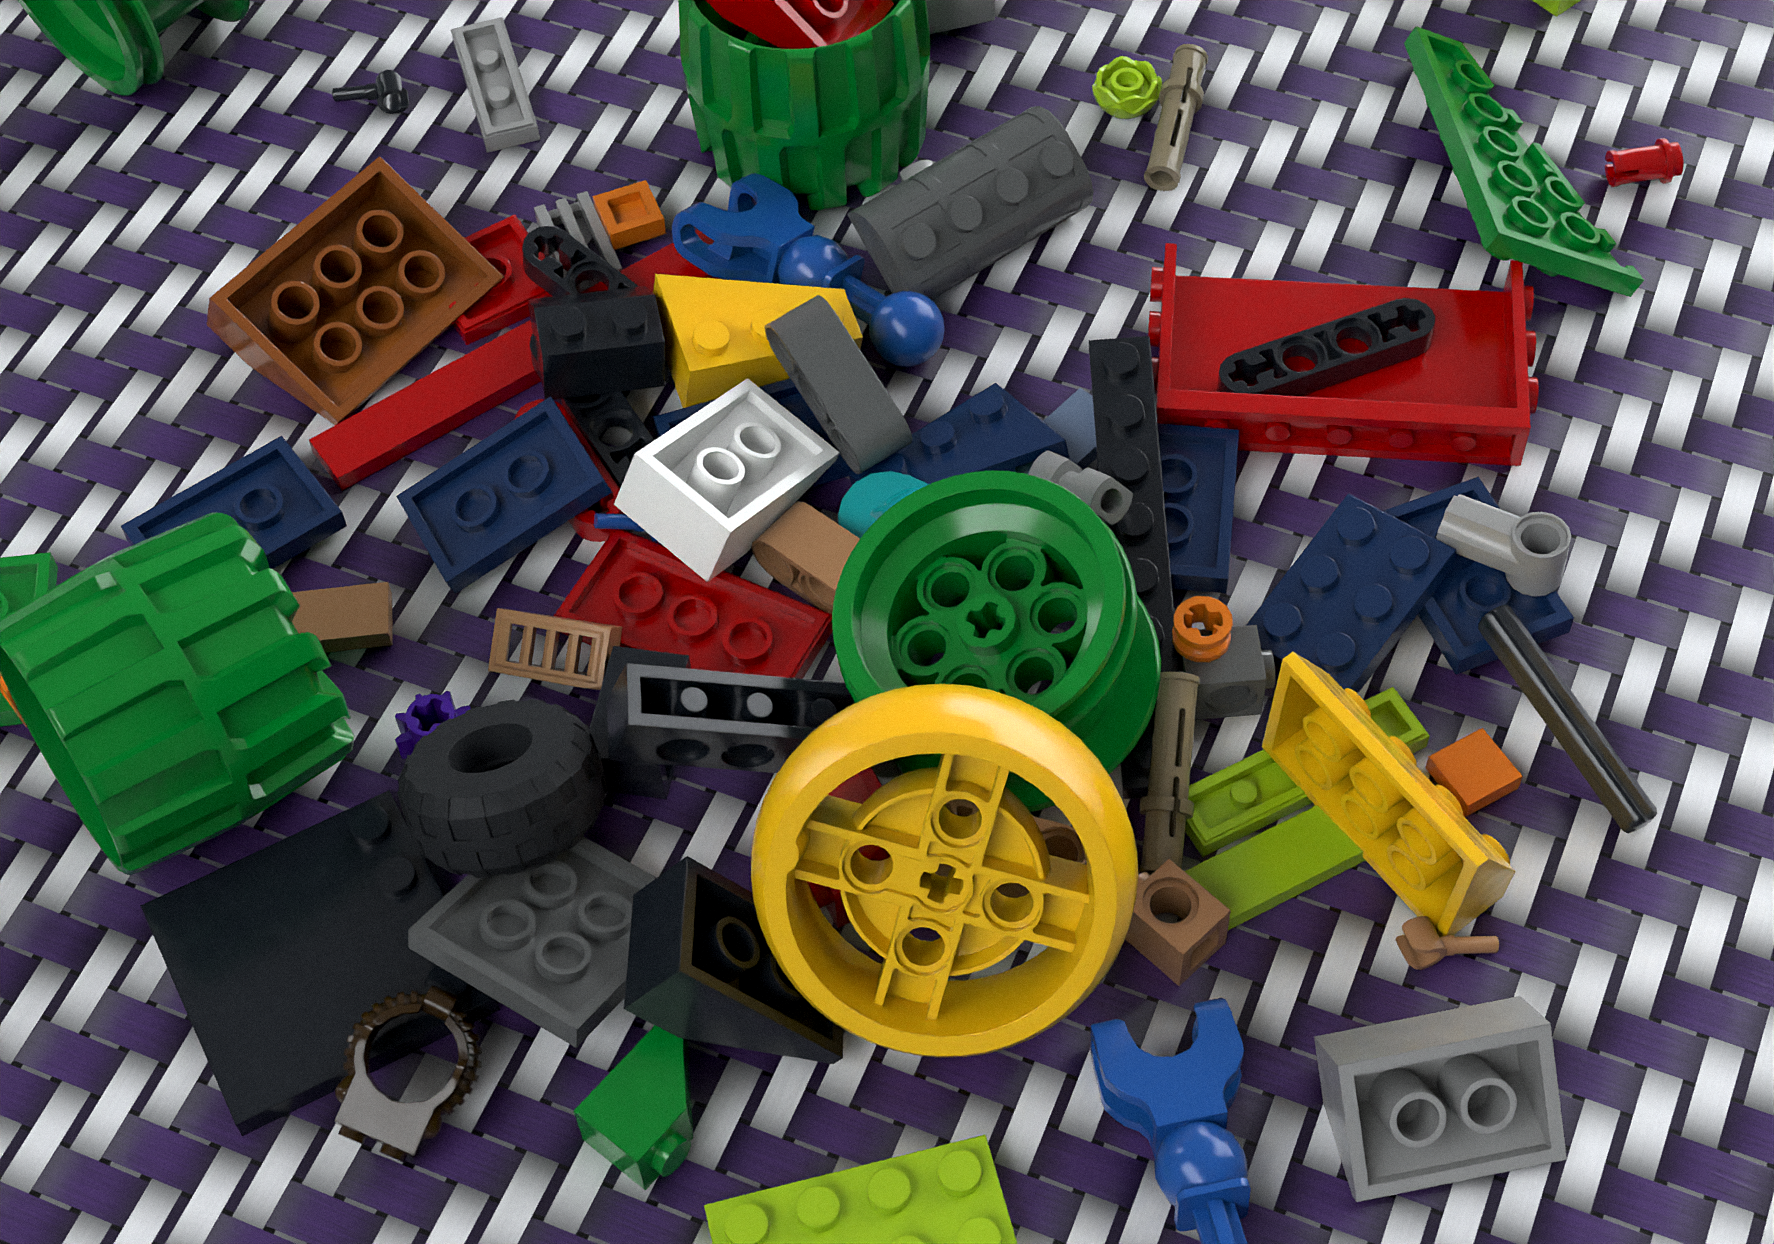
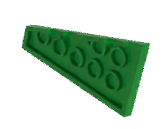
[1404,26,1644,297]

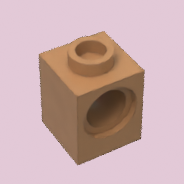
[1125,859,1231,986]

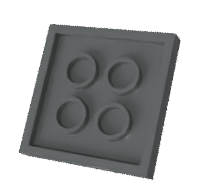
[408,836,657,1048]

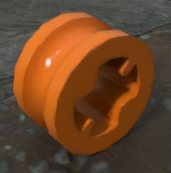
[1172,596,1233,662]

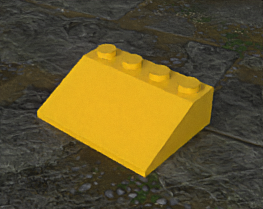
[1262,651,1516,937]

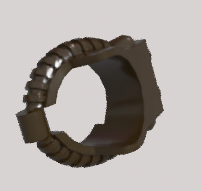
[335,985,482,1162]

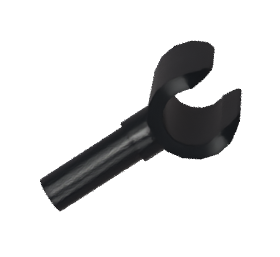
[332,70,409,114]

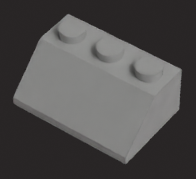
[1314,996,1567,1202]

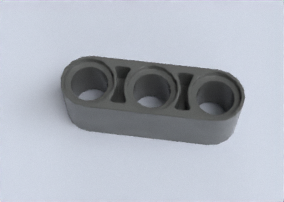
[765,295,912,475]

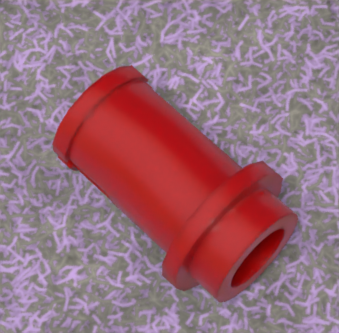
[1605,138,1684,188]

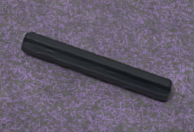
[1478,604,1657,834]

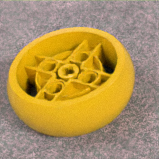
[751,684,1138,1058]

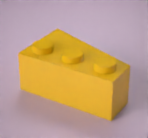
[653,274,863,408]

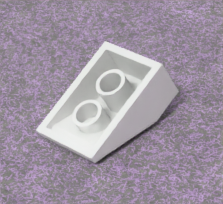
[614,378,840,582]

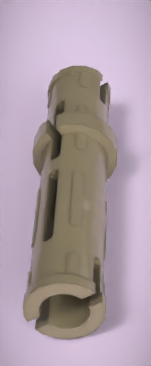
[1144,44,1209,191]
[1139,672,1200,875]

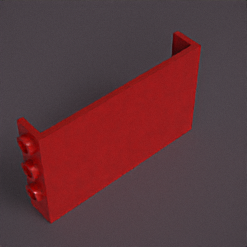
[1148,243,1539,466]

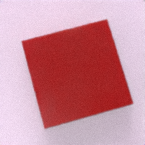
[449,214,552,345]

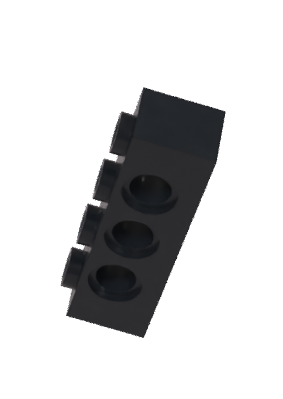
[607,663,875,773]

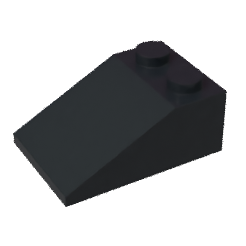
[624,856,843,1064]

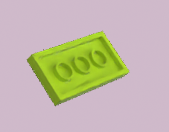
[704,1135,1017,1244]

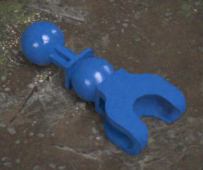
[672,173,945,367]
[1090,998,1251,1244]

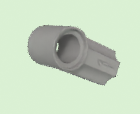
[1436,494,1571,596]

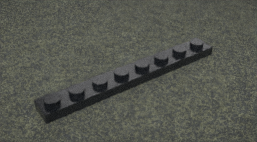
[1089,336,1179,799]

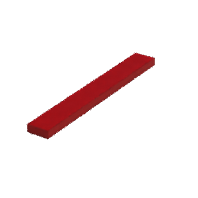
[309,229,721,491]

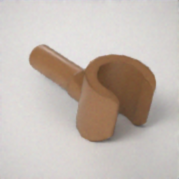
[1395,916,1499,970]

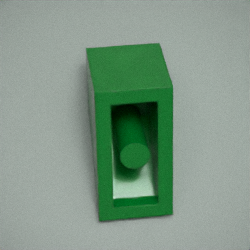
[574,1025,694,1191]

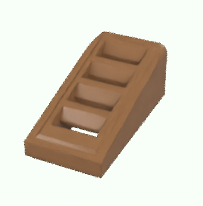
[488,608,623,690]

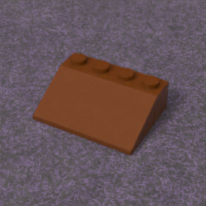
[206,156,504,425]

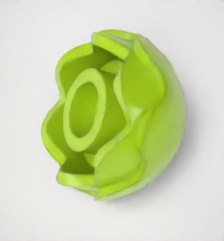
[1092,56,1162,119]

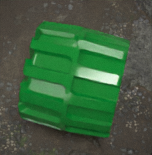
[678,0,930,210]
[0,512,354,875]

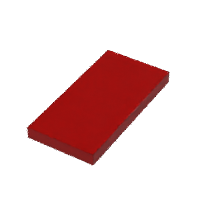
[554,529,833,679]

